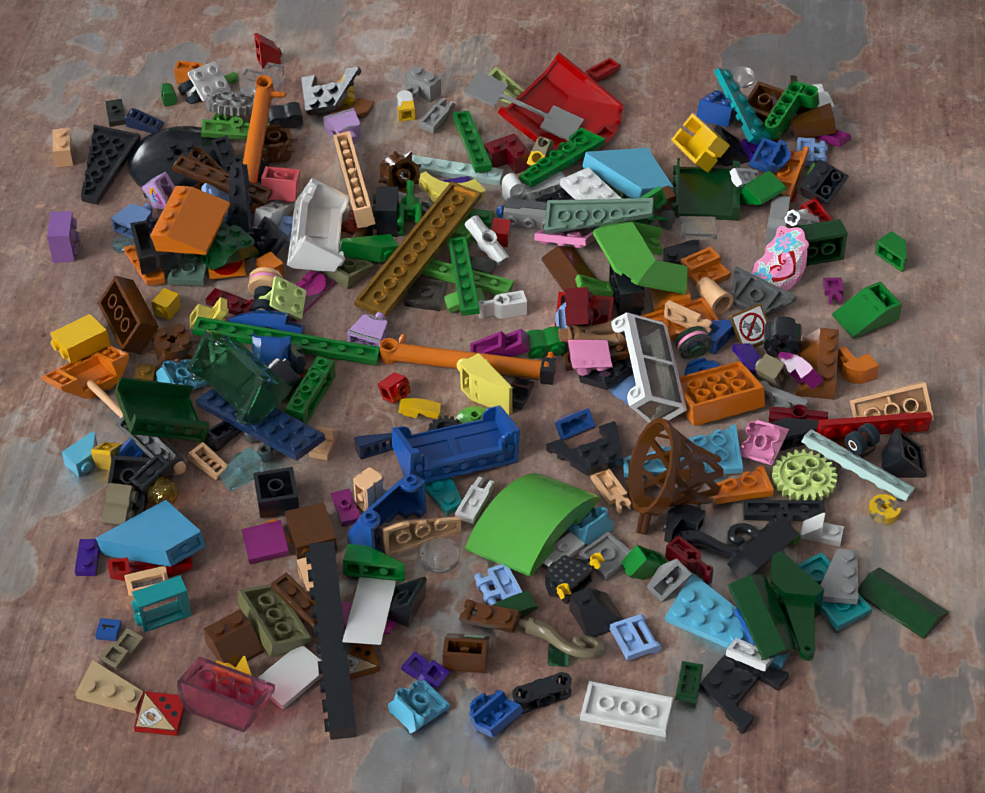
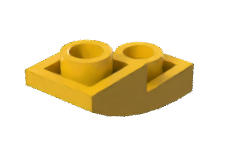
[398,398,441,420]

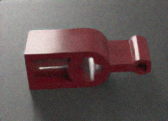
[665,535,714,585]

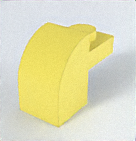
[190,297,229,329]

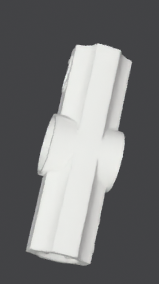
[785,209,819,227]
[465,216,509,266]

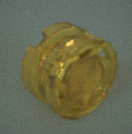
[147,478,179,505]

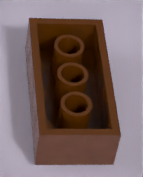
[97,276,159,355]

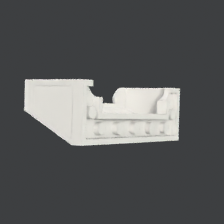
[287,178,350,272]

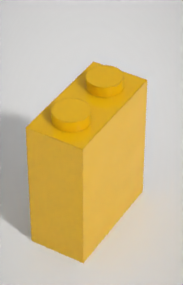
[50,314,111,364]

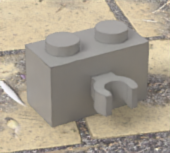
[405,66,441,102]

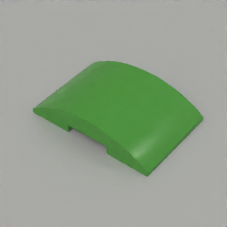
[465,473,601,577]

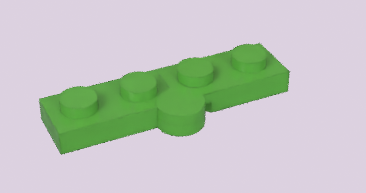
[201,116,270,140]

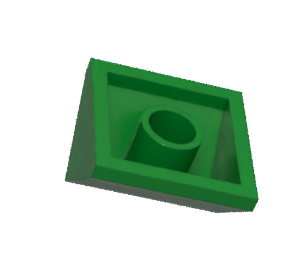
[740,171,787,205]

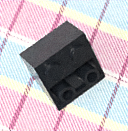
[800,159,849,204]

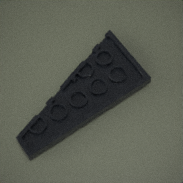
[81,125,141,205]

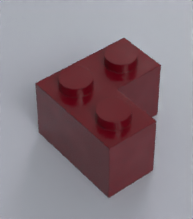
[484,133,530,174]
[565,287,594,326]

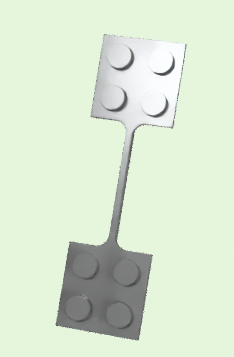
[464,71,584,141]

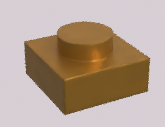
[134,364,157,381]

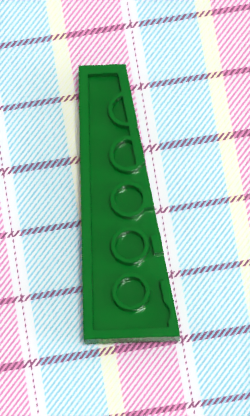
[519,127,606,188]

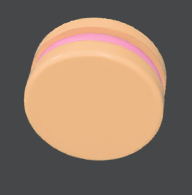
[248,267,283,295]

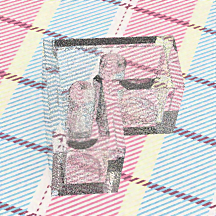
[240,62,285,101]

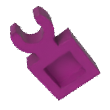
[822,277,844,305]

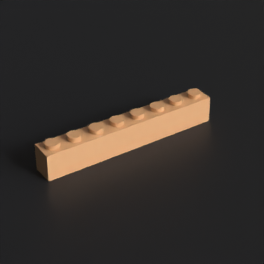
[333,131,375,228]

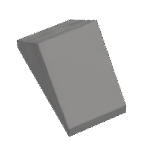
[647,559,692,602]

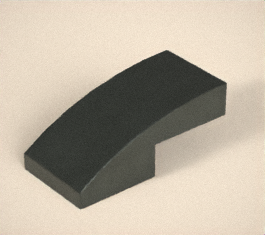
[469,256,497,275]

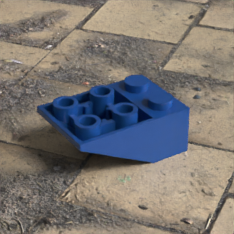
[696,90,737,127]

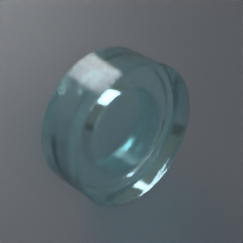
[112,236,131,253]

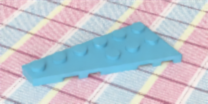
[623,424,743,478]
[665,573,789,670]

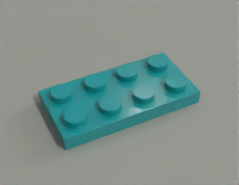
[797,552,872,631]

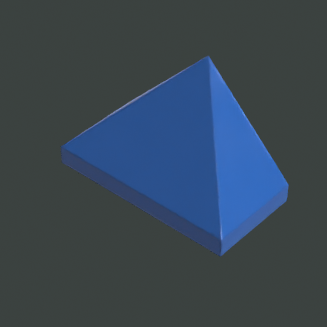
[554,408,595,440]

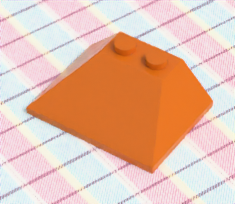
[41,345,129,399]

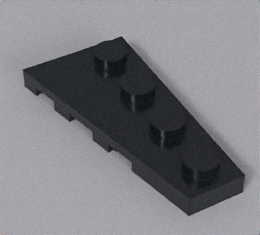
[227,163,254,233]

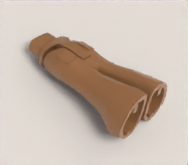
[558,318,625,344]

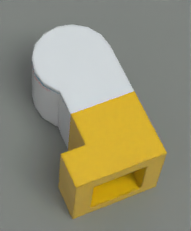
[397,90,415,122]

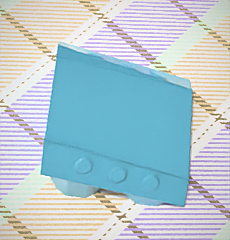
[156,359,207,390]
[568,506,615,545]
[388,680,450,733]

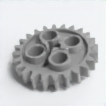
[206,91,255,116]

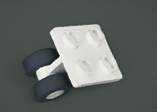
[178,61,231,104]

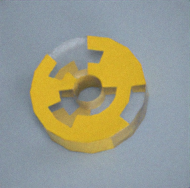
[868,494,901,524]

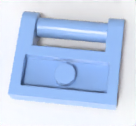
[610,614,662,661]

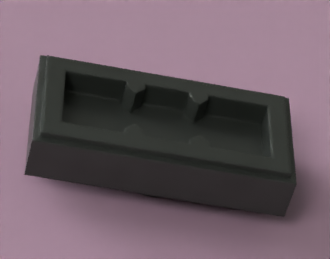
[105,99,126,127]

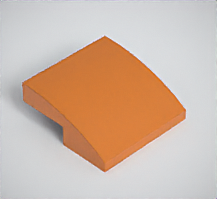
[680,246,731,286]
[649,283,691,312]

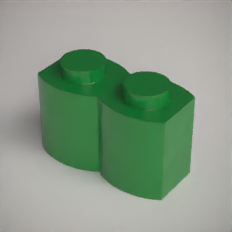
[526,326,566,359]

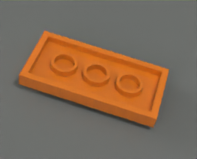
[636,297,719,341]

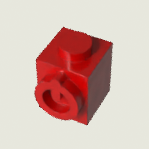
[377,372,411,404]

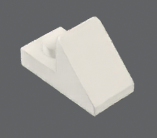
[800,513,844,547]

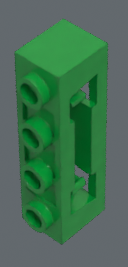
[285,356,336,424]

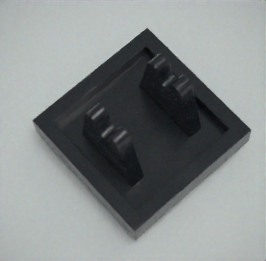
[247,216,289,258]

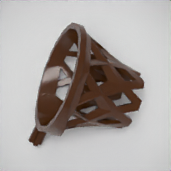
[627,418,724,535]

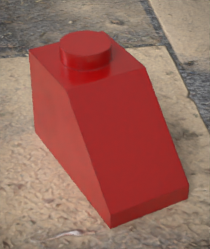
[254,33,282,69]

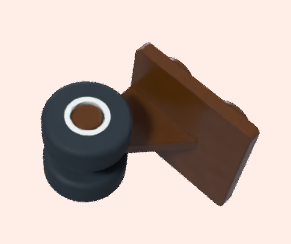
[830,423,880,458]

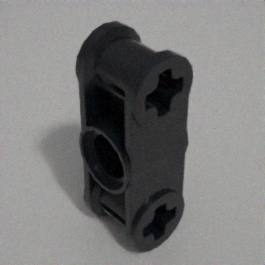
[512,672,572,714]

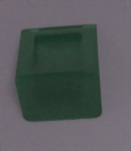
[547,643,569,667]

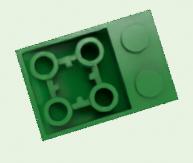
[832,281,902,339]

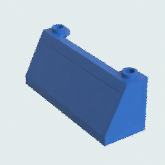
[392,405,520,483]

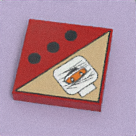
[134,691,187,736]

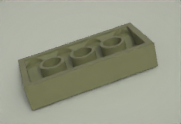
[320,245,374,289]
[237,584,311,658]

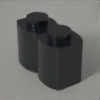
[268,102,304,129]

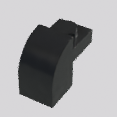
[663,504,706,543]

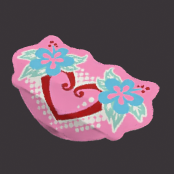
[751,226,809,291]

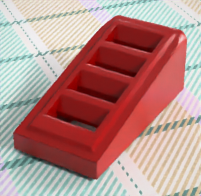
[800,198,833,222]

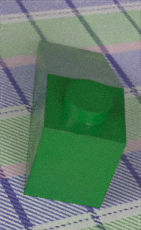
[339,234,398,262]
[343,544,405,582]

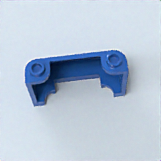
[347,474,427,551]

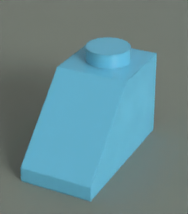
[62,431,98,477]

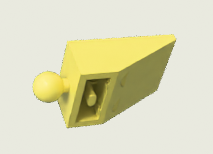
[457,353,512,415]

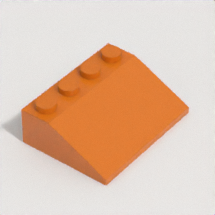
[150,186,230,255]
[679,361,765,426]

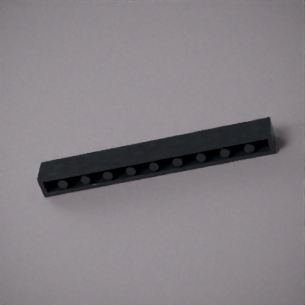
[306,541,356,740]

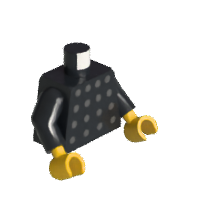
[541,552,605,605]

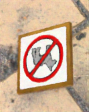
[729,303,768,347]

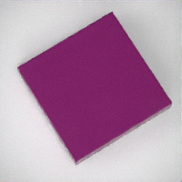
[241,520,289,564]

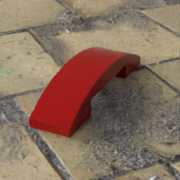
[107,556,193,581]

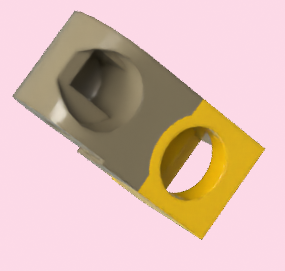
[527,136,554,167]

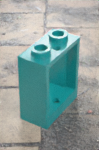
[131,576,192,633]

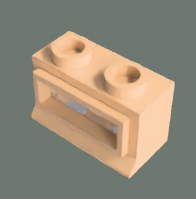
[124,566,168,607]

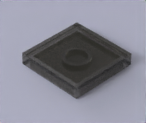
[404,277,448,311]

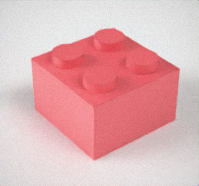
[261,166,300,203]

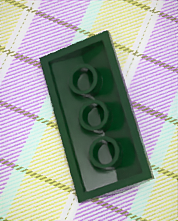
[858,567,949,639]
[728,574,799,661]

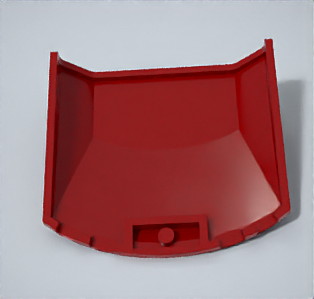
[498,52,623,161]

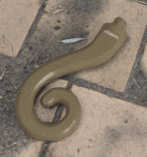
[519,617,605,659]

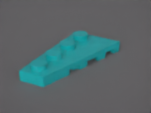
[425,478,462,516]

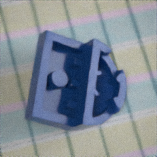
[749,137,791,173]
[469,690,524,738]

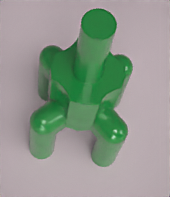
[397,180,423,236]

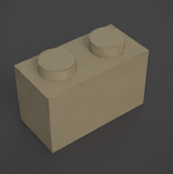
[755,353,790,390]

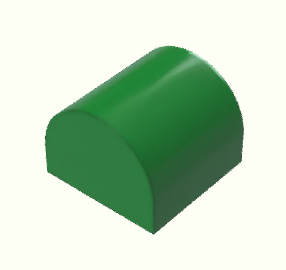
[161,83,177,107]

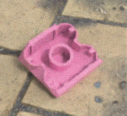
[568,339,613,376]
[740,420,789,465]

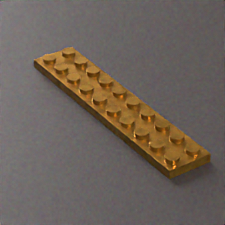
[354,181,482,318]

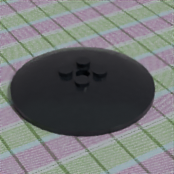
[128,126,221,188]

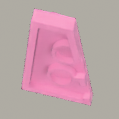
[534,230,596,248]

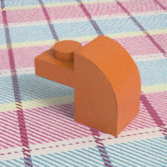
[837,346,879,384]

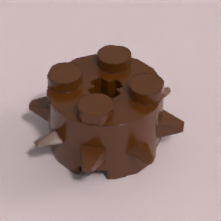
[261,124,298,164]
[379,151,421,193]
[148,324,199,365]

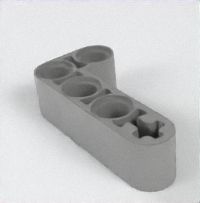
[765,195,790,246]

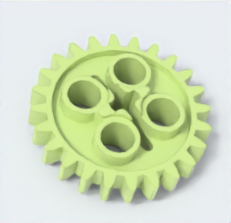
[772,449,837,500]

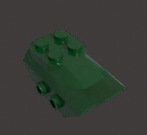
[194,221,259,270]

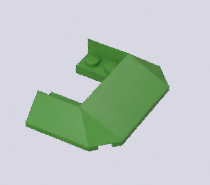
[593,222,688,294]

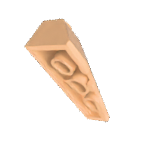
[849,381,935,421]
[377,516,461,556]

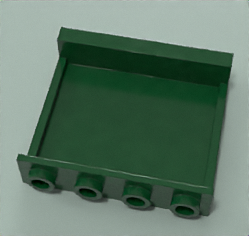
[672,158,740,221]
[114,377,210,442]

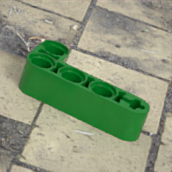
[765,81,820,140]

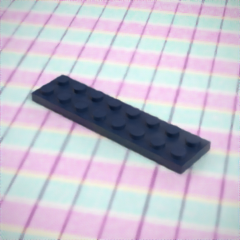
[195,380,326,461]

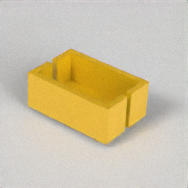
[671,113,730,172]

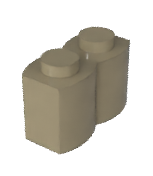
[102,483,138,526]

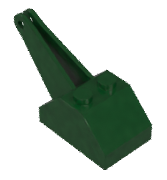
[768,550,825,661]

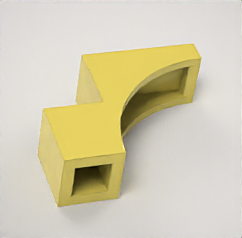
[419,171,486,205]

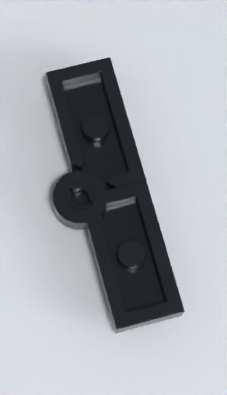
[211,135,244,173]
[743,500,825,524]

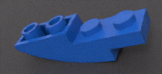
[228,310,306,334]

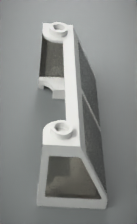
[611,312,687,423]

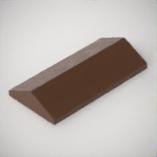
[541,246,599,296]

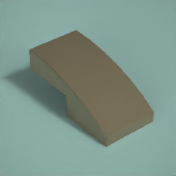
[99,628,145,670]

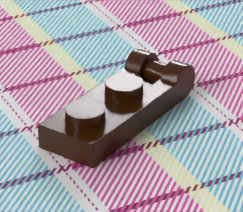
[459,599,521,633]

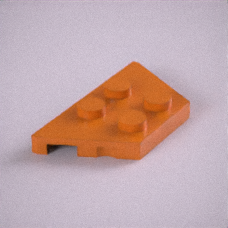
[764,146,809,200]

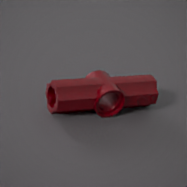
[768,404,829,423]

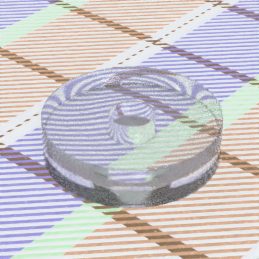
[730,66,755,88]

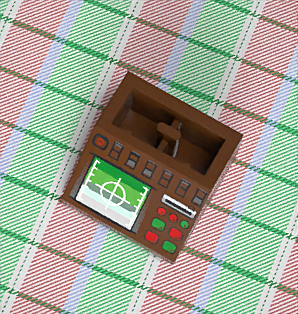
[442,633,490,673]

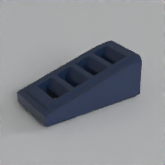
[125,108,164,133]
[354,433,393,460]

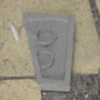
[820,549,858,604]

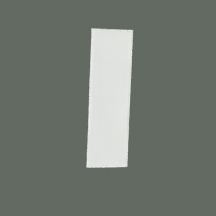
[342,577,396,645]

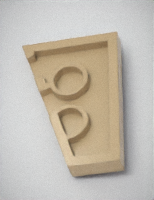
[75,660,144,714]

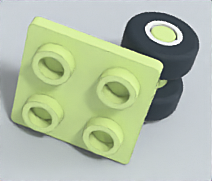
[251,276,306,321]

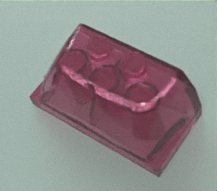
[177,656,275,732]

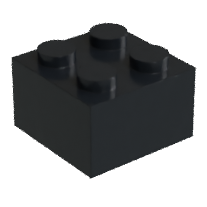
[372,187,399,237]
[253,467,299,518]

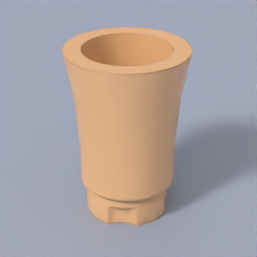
[696,277,734,315]

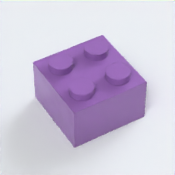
[47,211,80,263]

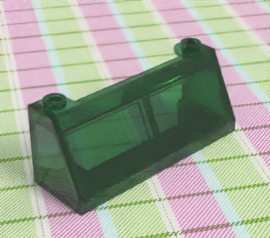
[186,330,291,425]

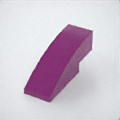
[470,329,530,357]
[778,352,824,390]

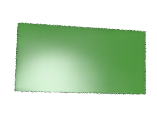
[575,274,614,297]

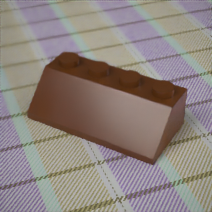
[796,328,839,400]

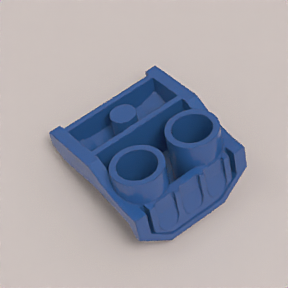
[252,334,291,377]

